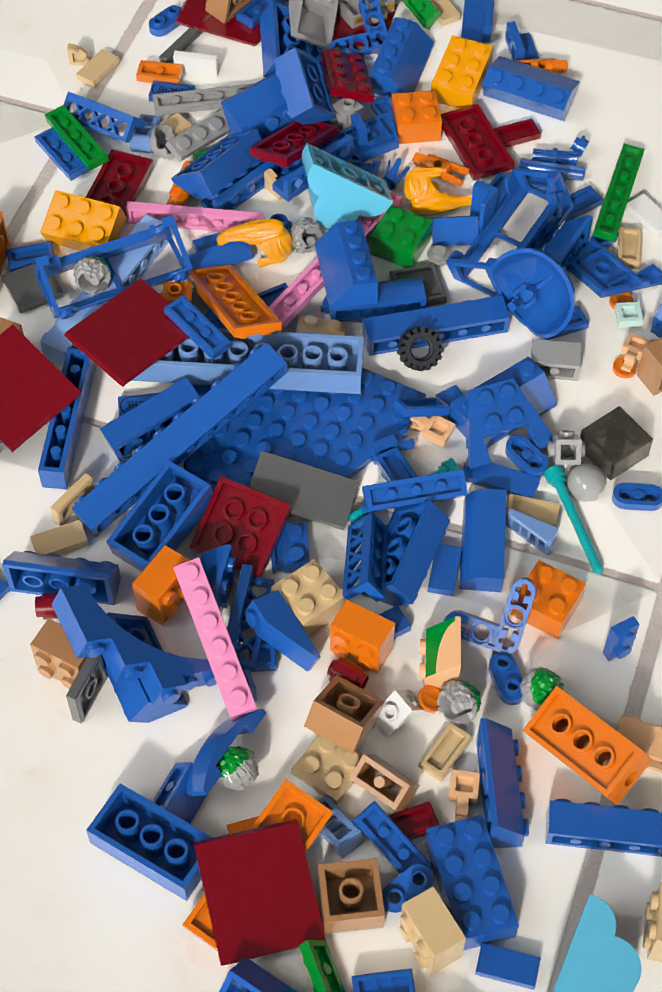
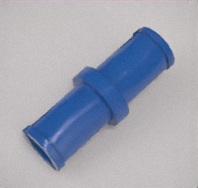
[532,148,578,166]

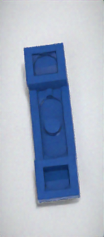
[186,709,267,797]

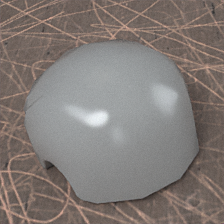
[149,124,177,160]
[565,462,606,502]

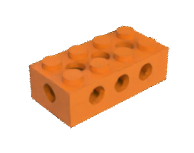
[522,686,652,805]

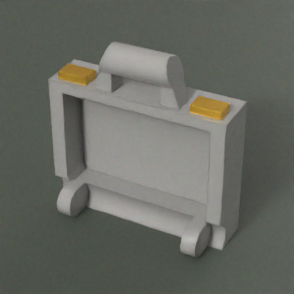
[337,0,395,29]

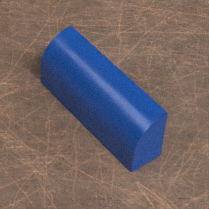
[326,277,426,322]
[459,489,507,592]

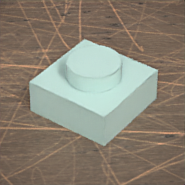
[615,302,644,328]

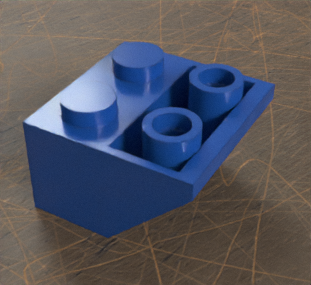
[200,544,237,614]

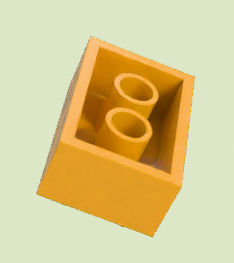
[431,35,493,109]
[40,190,126,251]

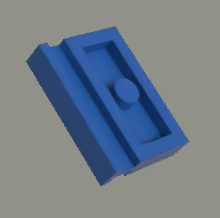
[271,522,310,574]

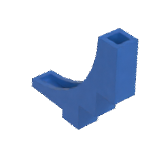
[52,584,217,705]

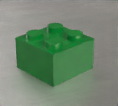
[370,205,433,268]

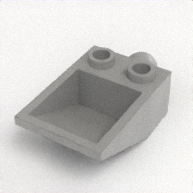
[288,0,339,50]

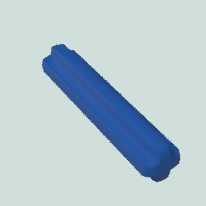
[519,158,585,181]

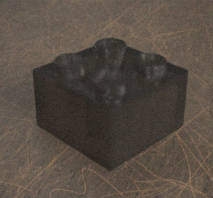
[580,406,653,481]

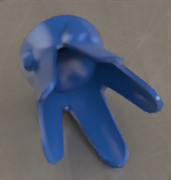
[382,158,410,191]

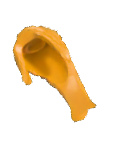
[404,167,472,215]
[216,219,293,267]

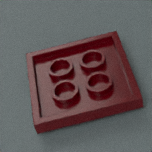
[189,476,293,578]

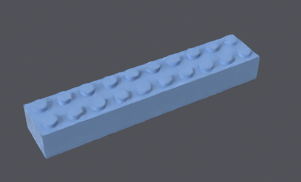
[113,328,364,394]

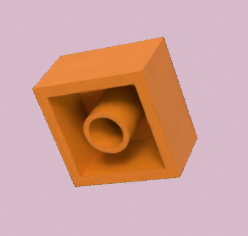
[391,90,442,144]
[132,545,190,626]
[511,560,586,639]
[330,599,395,674]

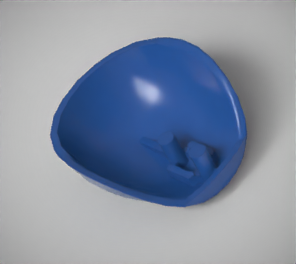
[490,248,576,338]

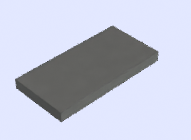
[249,451,359,530]

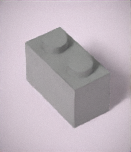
[530,339,582,381]

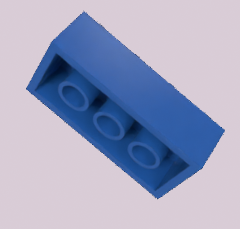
[106,460,213,572]
[86,783,213,901]
[425,815,519,951]

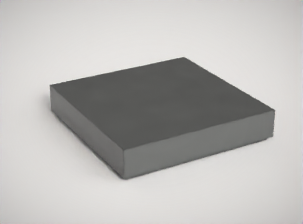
[1,263,64,313]
[389,263,447,307]
[66,655,107,724]

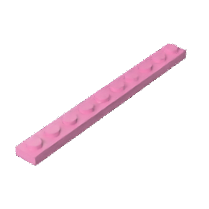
[269,192,403,332]

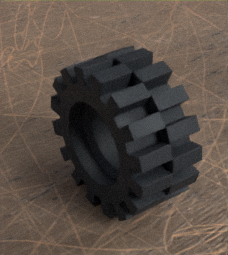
[397,327,444,371]

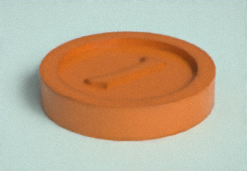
[609,292,633,309]
[612,356,637,378]
[417,685,441,713]

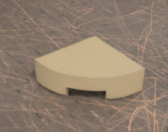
[67,43,91,65]
[264,168,282,200]

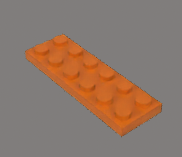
[186,264,282,339]
[182,779,333,951]

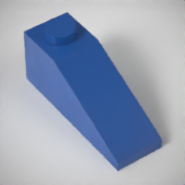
[244,590,321,671]

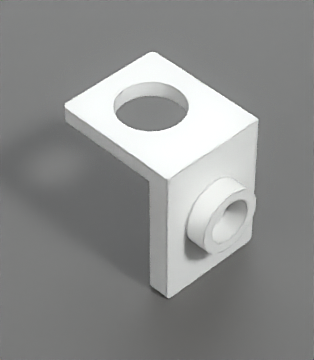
[377,690,426,736]

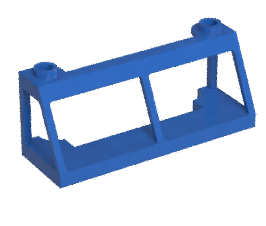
[446,168,574,297]
[34,215,193,320]

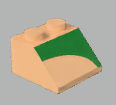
[419,616,461,691]

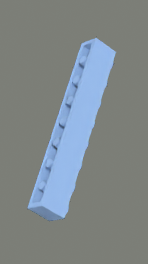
[40,215,169,366]

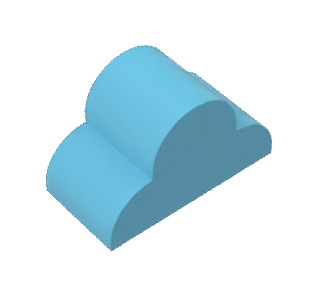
[302,143,393,230]
[553,894,642,992]

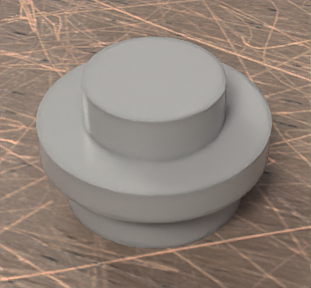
[427,245,451,267]

